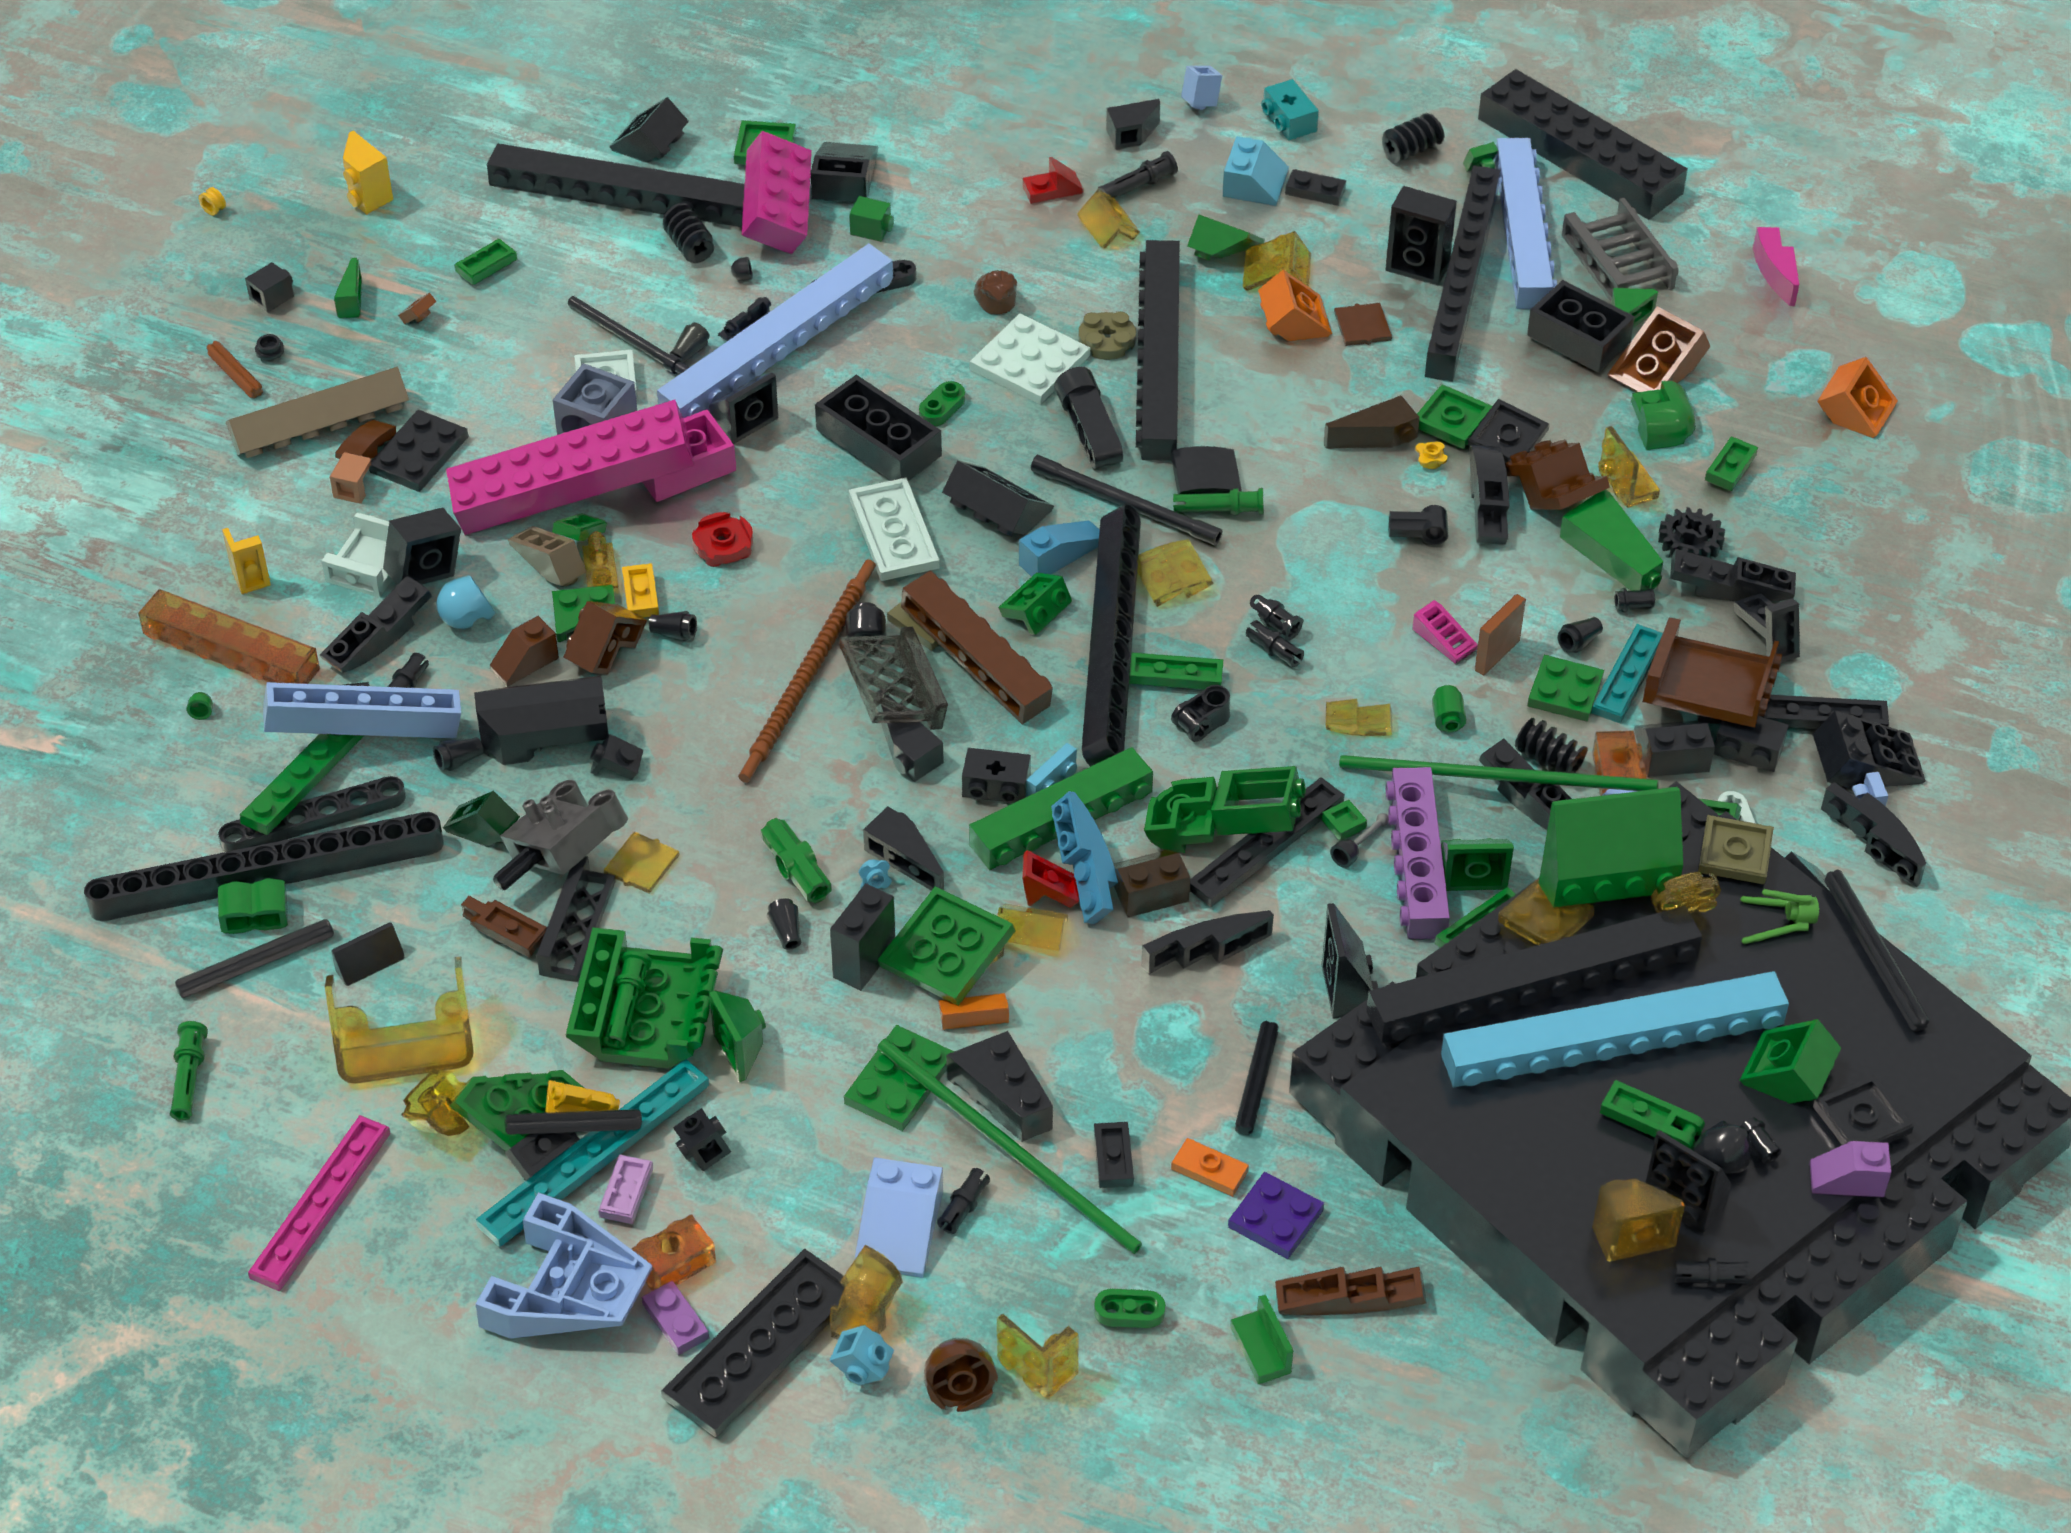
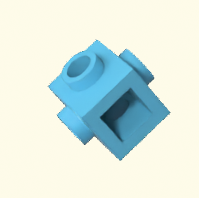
[829,1325,894,1386]

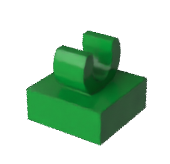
[1463,142,1498,172]

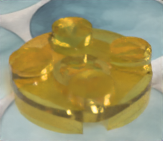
[1651,872,1721,913]

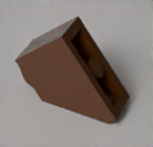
[490,616,559,687]

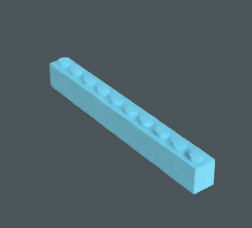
[1441,971,1789,1088]

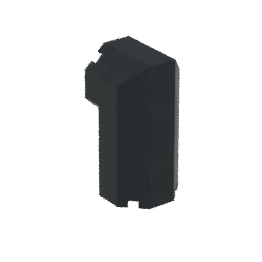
[474,676,609,765]

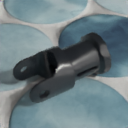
[1250,594,1304,641]

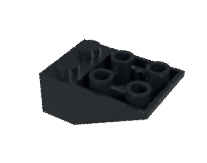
[810,142,878,203]
[1812,711,1926,789]
[1643,1130,1731,1233]

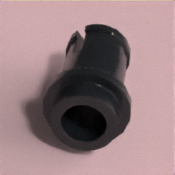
[1614,588,1655,612]
[1740,1117,1782,1164]

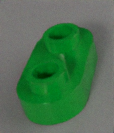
[919,381,965,427]
[1094,1289,1166,1328]

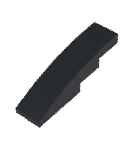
[1141,910,1274,974]

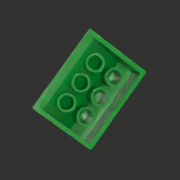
[1538,787,1683,908]

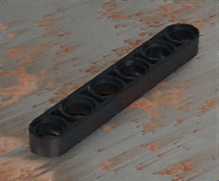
[218,776,406,852]

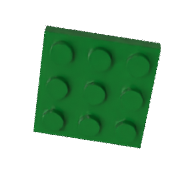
[878,886,1016,1006]

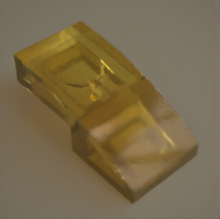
[1326,699,1392,736]

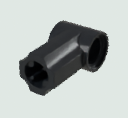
[1388,505,1448,545]

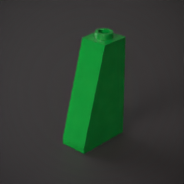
[1560,489,1664,591]

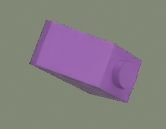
[1810,1141,1891,1197]

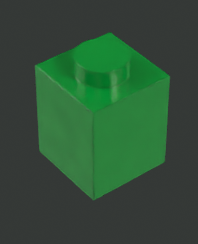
[849,196,894,242]

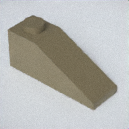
[508,526,586,586]

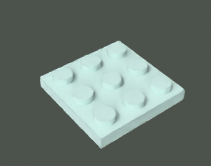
[970,313,1090,405]

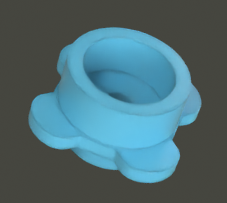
[858,859,892,889]

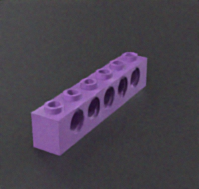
[1385,767,1450,939]

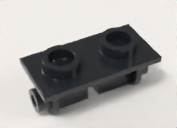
[718,297,771,341]

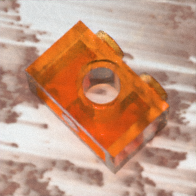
[1592,731,1647,796]
[631,1214,716,1291]

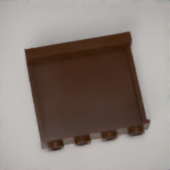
[1642,617,1783,728]

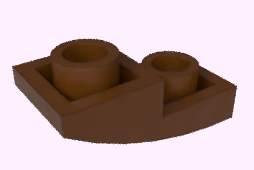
[335,420,396,459]

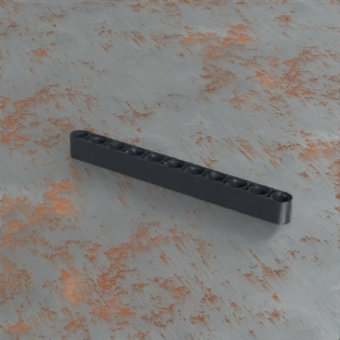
[1082,503,1141,767]
[84,812,444,921]

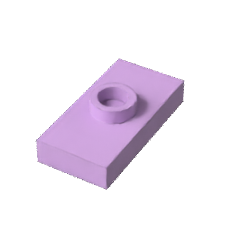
[598,1154,653,1224]

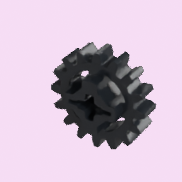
[1658,507,1725,558]

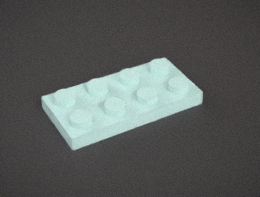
[849,478,940,581]

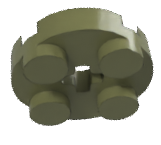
[1078,311,1136,360]

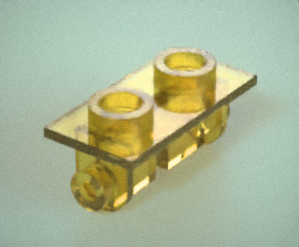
[582,531,619,588]

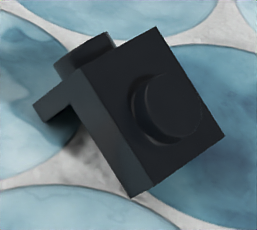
[590,734,643,780]

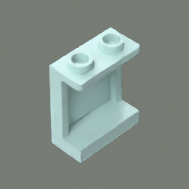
[322,513,392,598]

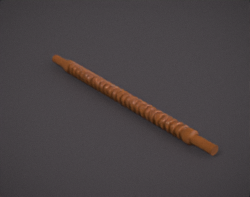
[738,560,876,783]

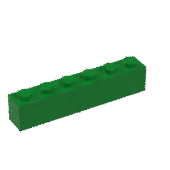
[969,747,1153,871]

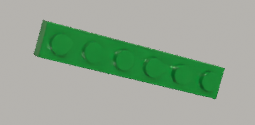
[239,734,365,835]

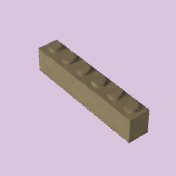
[226,366,409,459]

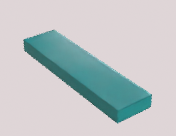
[1591,624,1663,724]

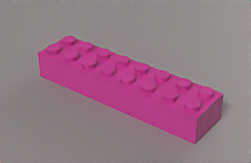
[446,400,694,535]

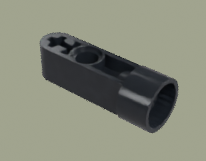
[1054,367,1123,469]

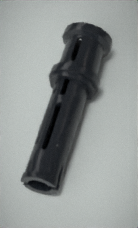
[1097,151,1178,203]

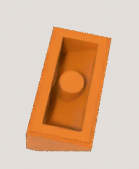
[938,993,1009,1030]

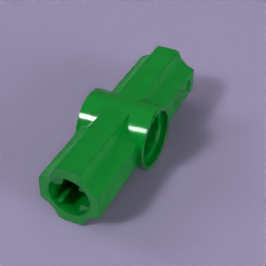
[760,818,832,904]

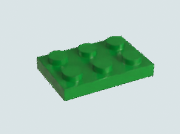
[844,1025,954,1131]

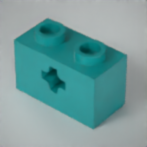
[1261,79,1319,141]

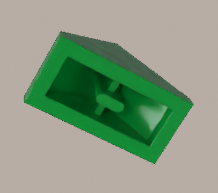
[1611,288,1658,328]

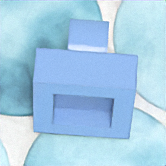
[1852,772,1888,806]

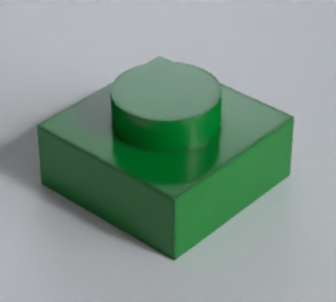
[1322,799,1367,841]

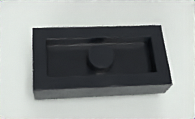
[1285,169,1346,206]
[1094,1122,1134,1188]
[505,1132,580,1181]

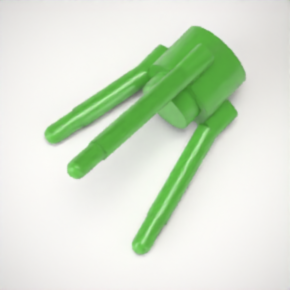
[1741,889,1819,944]

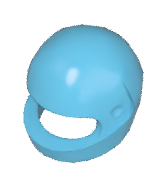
[436,575,496,629]

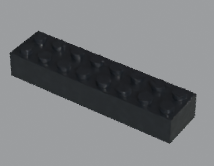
[1478,69,1688,220]

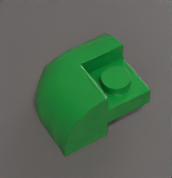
[1631,381,1696,450]
[1144,777,1217,853]

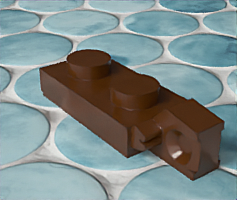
[461,896,547,958]

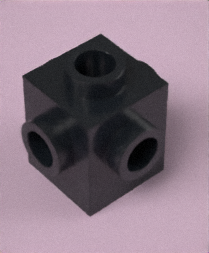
[673,1108,731,1171]

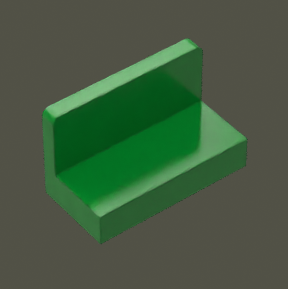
[1230,1295,1293,1385]

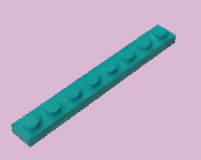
[476,1059,709,1248]

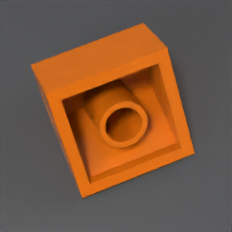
[1258,269,1332,341]
[1817,357,1898,438]

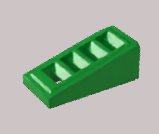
[334,257,362,318]

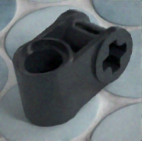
[1171,685,1230,742]

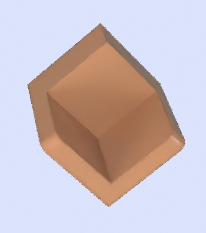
[329,452,371,504]

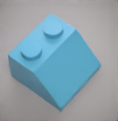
[1222,136,1289,206]

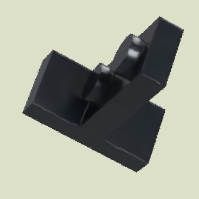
[1734,593,1800,663]

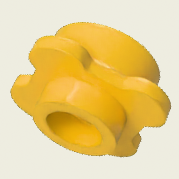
[1415,442,1448,469]

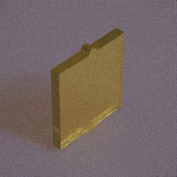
[603,832,679,894]

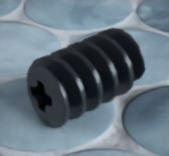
[1382,113,1445,164]
[662,203,714,263]
[1515,718,1588,773]

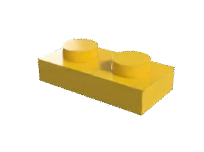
[622,563,659,617]

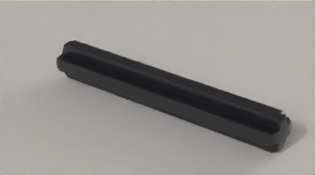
[1235,1020,1279,1135]
[504,1109,642,1135]

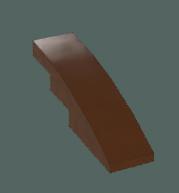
[1275,1266,1427,1316]

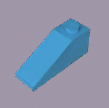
[1019,520,1100,577]

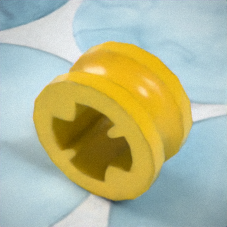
[198,187,226,216]

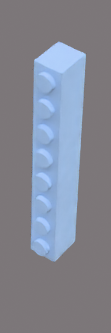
[1494,138,1557,309]

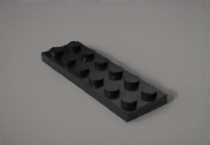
[661,1248,859,1438]

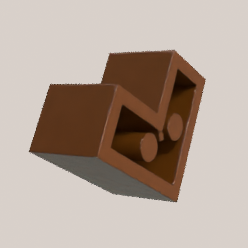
[563,601,647,675]

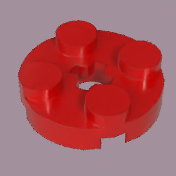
[692,512,753,567]

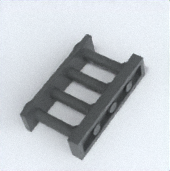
[1561,198,1679,301]

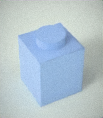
[1181,66,1222,110]

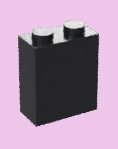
[830,883,896,991]

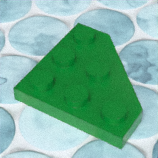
[450,1070,584,1151]

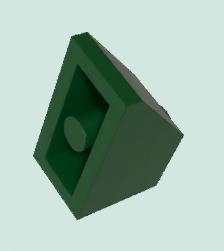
[443,791,520,847]

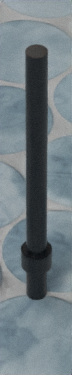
[568,296,690,374]

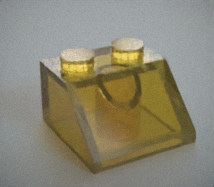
[1592,1178,1685,1262]

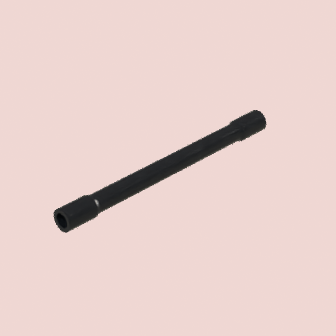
[1031,454,1223,546]

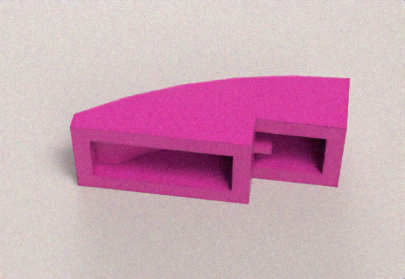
[1753,227,1799,306]

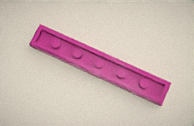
[248,1115,391,1292]

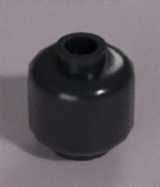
[845,602,886,651]

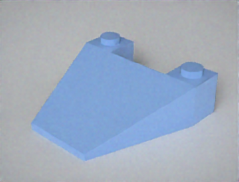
[475,1192,652,1339]

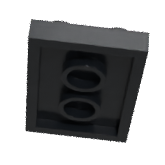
[369,409,469,492]

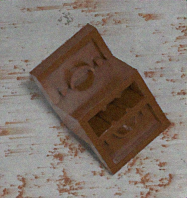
[1505,440,1610,510]

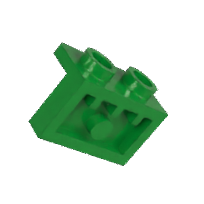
[998,572,1072,635]

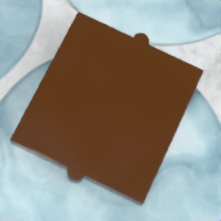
[1334,303,1392,346]

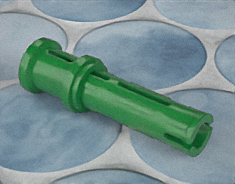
[1173,488,1264,515]
[603,950,652,1048]
[169,1021,208,1121]

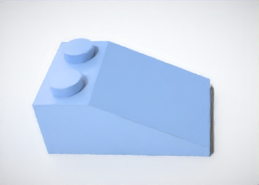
[854,1157,943,1278]

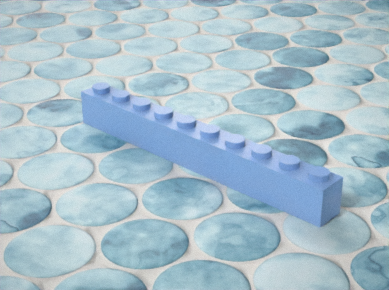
[657,243,893,418]

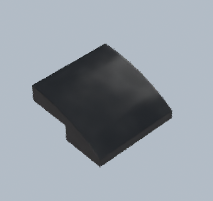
[1171,446,1242,494]

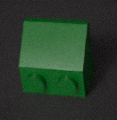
[1441,838,1514,891]
[1740,1019,1841,1104]

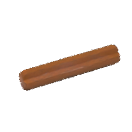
[206,341,263,399]

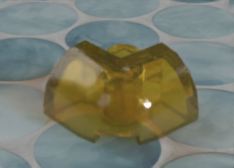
[401,1069,470,1136]
[830,1245,903,1340]

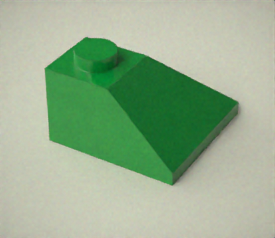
[1187,214,1265,261]
[709,990,766,1082]

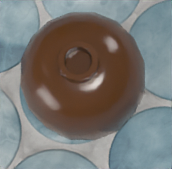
[924,1338,998,1412]

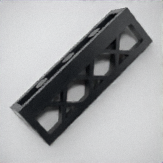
[537,856,616,982]

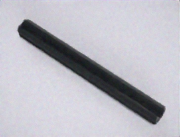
[175,919,334,998]

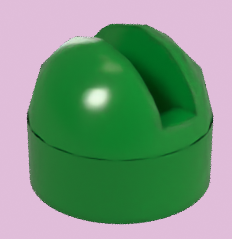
[186,692,213,720]

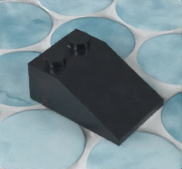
[1321,903,1378,1018]

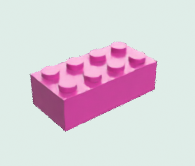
[742,131,812,255]

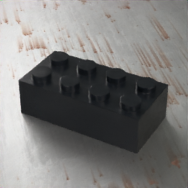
[815,374,942,481]

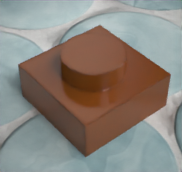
[398,293,437,324]

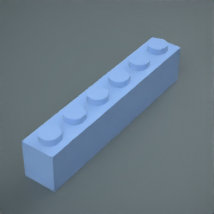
[263,682,461,738]

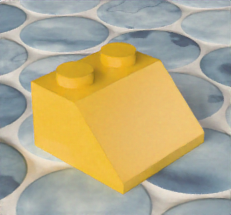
[343,130,393,215]

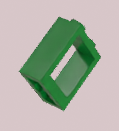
[1211,766,1306,836]

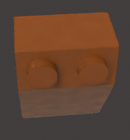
[1607,306,1711,392]

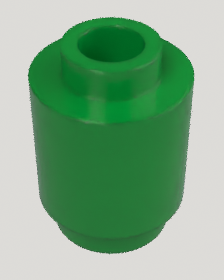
[1432,685,1467,733]

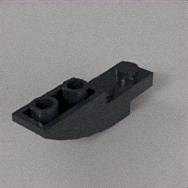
[1469,444,1510,545]
[1670,549,1796,602]
[320,575,432,673]
[1479,738,1572,830]
[1821,782,1926,887]

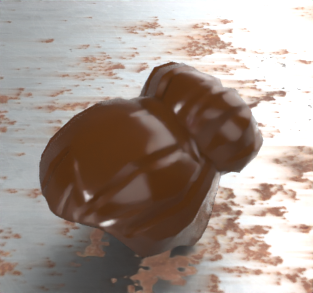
[974,270,1017,315]

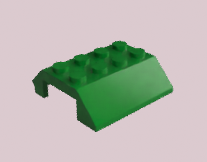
[566,928,723,1068]

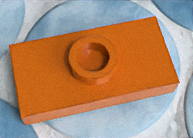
[1171,1138,1249,1197]

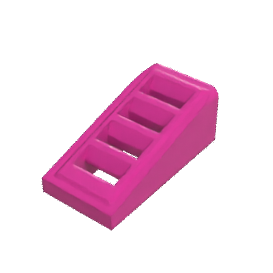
[1412,600,1478,664]

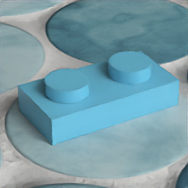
[1026,743,1077,797]

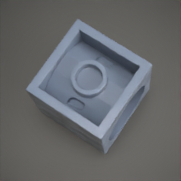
[552,363,637,435]

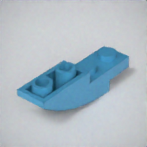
[1051,791,1118,924]

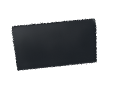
[331,922,405,986]

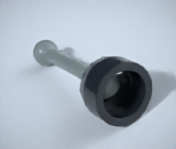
[1330,813,1389,868]

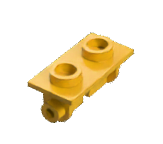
[545,1080,620,1113]

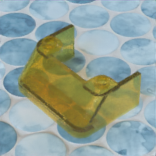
[325,956,474,1084]

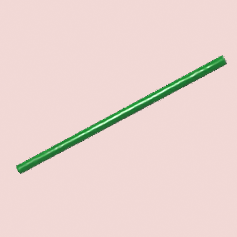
[1339,755,1659,791]
[877,1038,1142,1254]

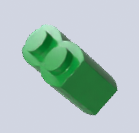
[218,878,288,934]

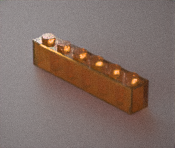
[138,589,320,684]

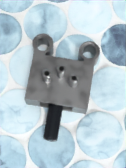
[493,780,628,891]

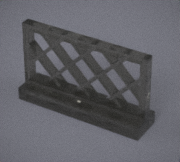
[839,626,948,730]

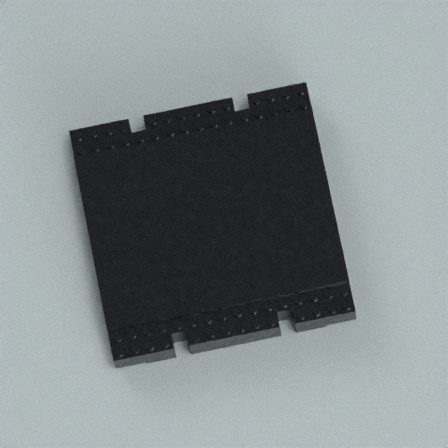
[1289,781,2071,1458]

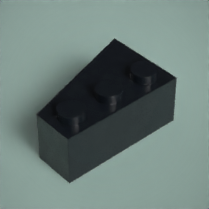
[946,1031,1053,1142]

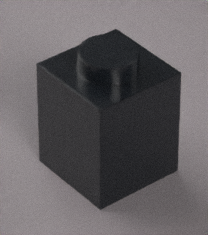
[245,262,294,313]

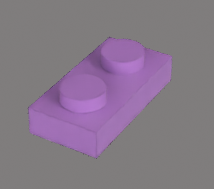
[642,1281,709,1356]

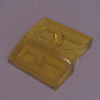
[1137,539,1214,607]

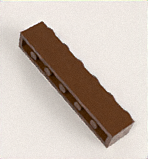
[901,570,1053,725]

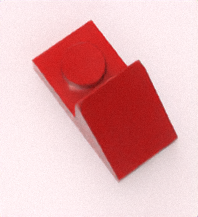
[1022,156,1083,204]
[1022,850,1079,908]

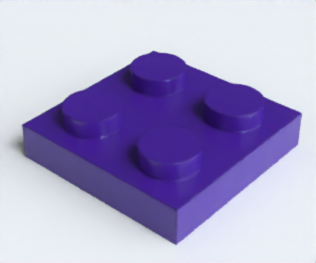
[1228,1171,1324,1259]

